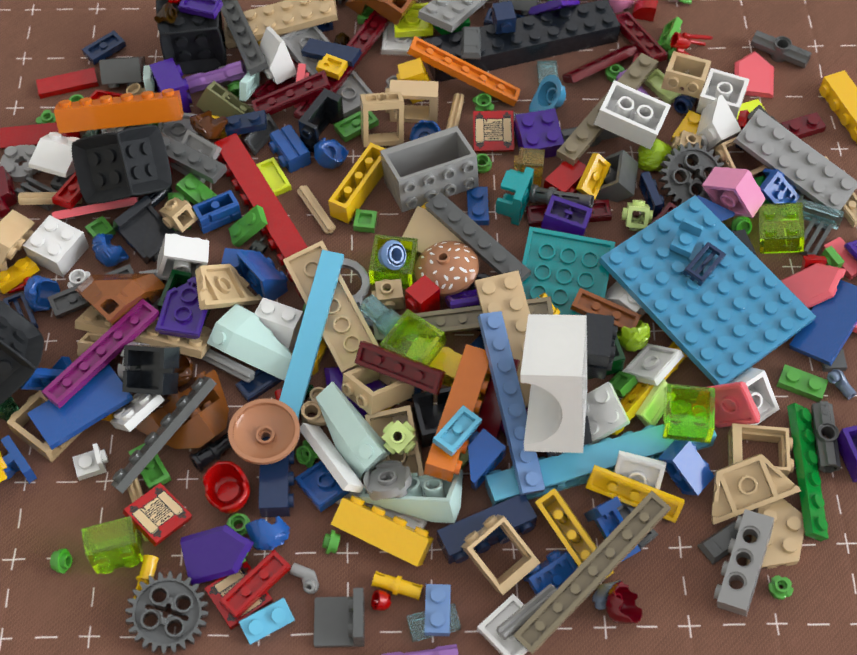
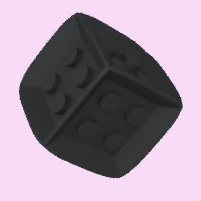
[156,0,227,75]
[72,125,172,204]
[0,300,44,405]

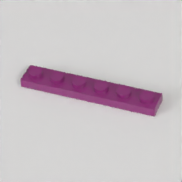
[41,299,160,409]

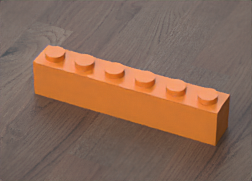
[54,89,184,134]
[424,344,491,482]

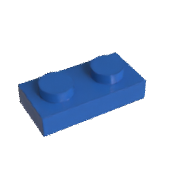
[467,187,489,225]

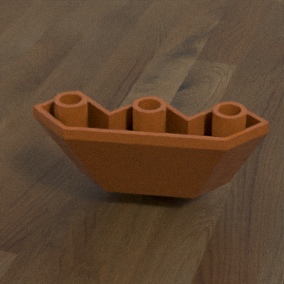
[345,0,421,25]
[75,273,165,326]
[136,370,229,449]

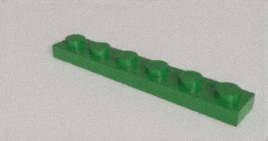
[787,403,829,541]

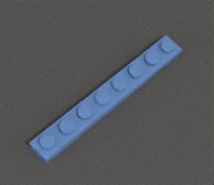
[478,311,545,496]

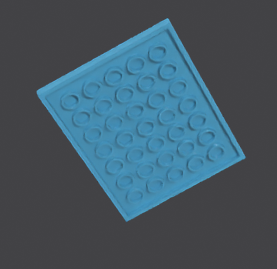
[599,195,816,385]

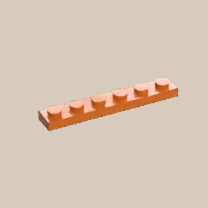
[407,36,521,107]

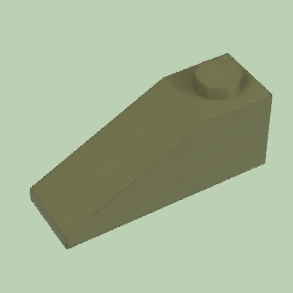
[196,81,254,117]

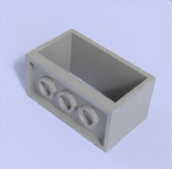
[380,126,479,212]

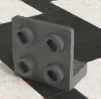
[314,588,365,648]

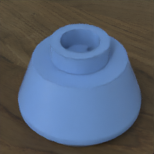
[378,240,406,270]

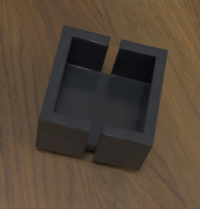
[586,313,618,379]
[122,345,180,395]
[412,387,451,448]

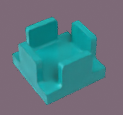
[495,167,534,226]

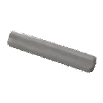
[202,349,255,383]
[496,584,557,640]

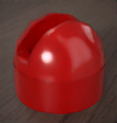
[371,590,391,611]

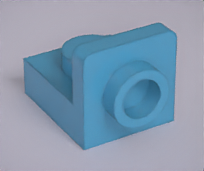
[669,218,703,258]

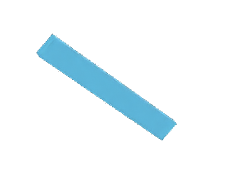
[279,250,344,420]

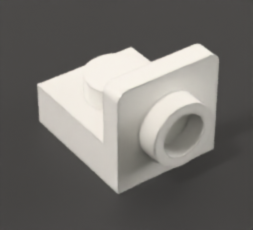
[72,443,109,481]

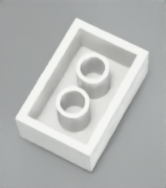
[594,80,671,150]

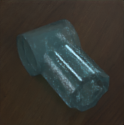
[359,295,405,339]

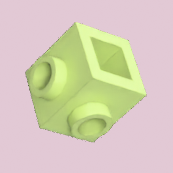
[622,200,653,231]
[381,420,418,455]

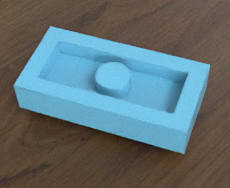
[433,405,482,457]
[238,597,295,644]

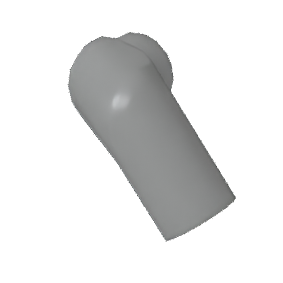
[290,562,319,594]

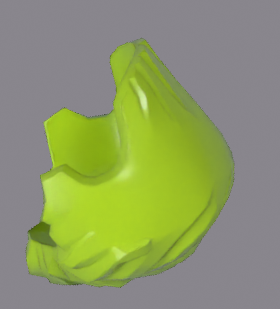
[637,138,672,172]
[617,320,650,352]

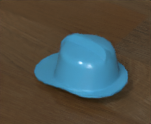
[529,74,566,112]

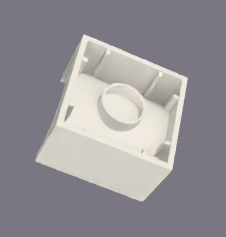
[520,314,587,453]

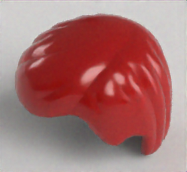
[203,461,250,514]

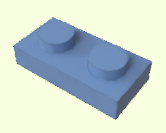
[424,584,451,636]

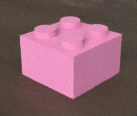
[702,167,766,218]

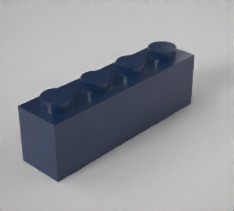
[259,436,295,518]
[437,495,537,564]

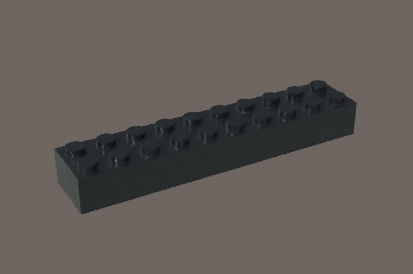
[424,0,621,82]

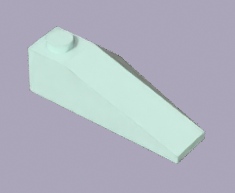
[207,304,292,381]
[316,382,391,481]
[359,469,463,523]

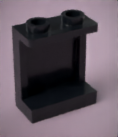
[298,88,344,153]
[112,195,181,264]

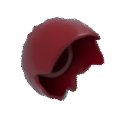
[605,581,643,624]

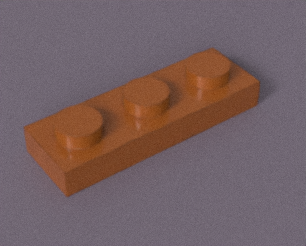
[570,288,641,332]

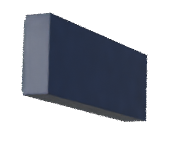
[301,38,362,67]

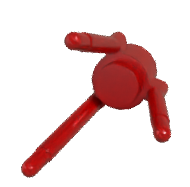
[670,32,713,56]

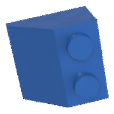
[236,251,288,301]
[468,428,506,491]

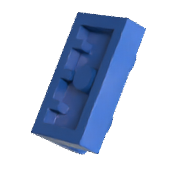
[760,168,800,216]
[523,550,578,595]

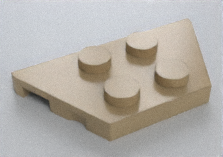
[195,264,262,310]
[711,454,801,525]
[745,498,805,569]

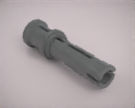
[529,184,594,208]

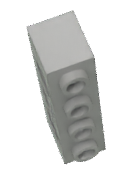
[714,509,774,617]

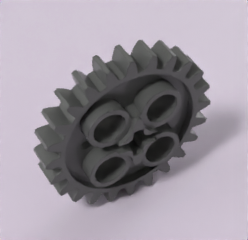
[659,142,724,206]
[125,571,208,655]

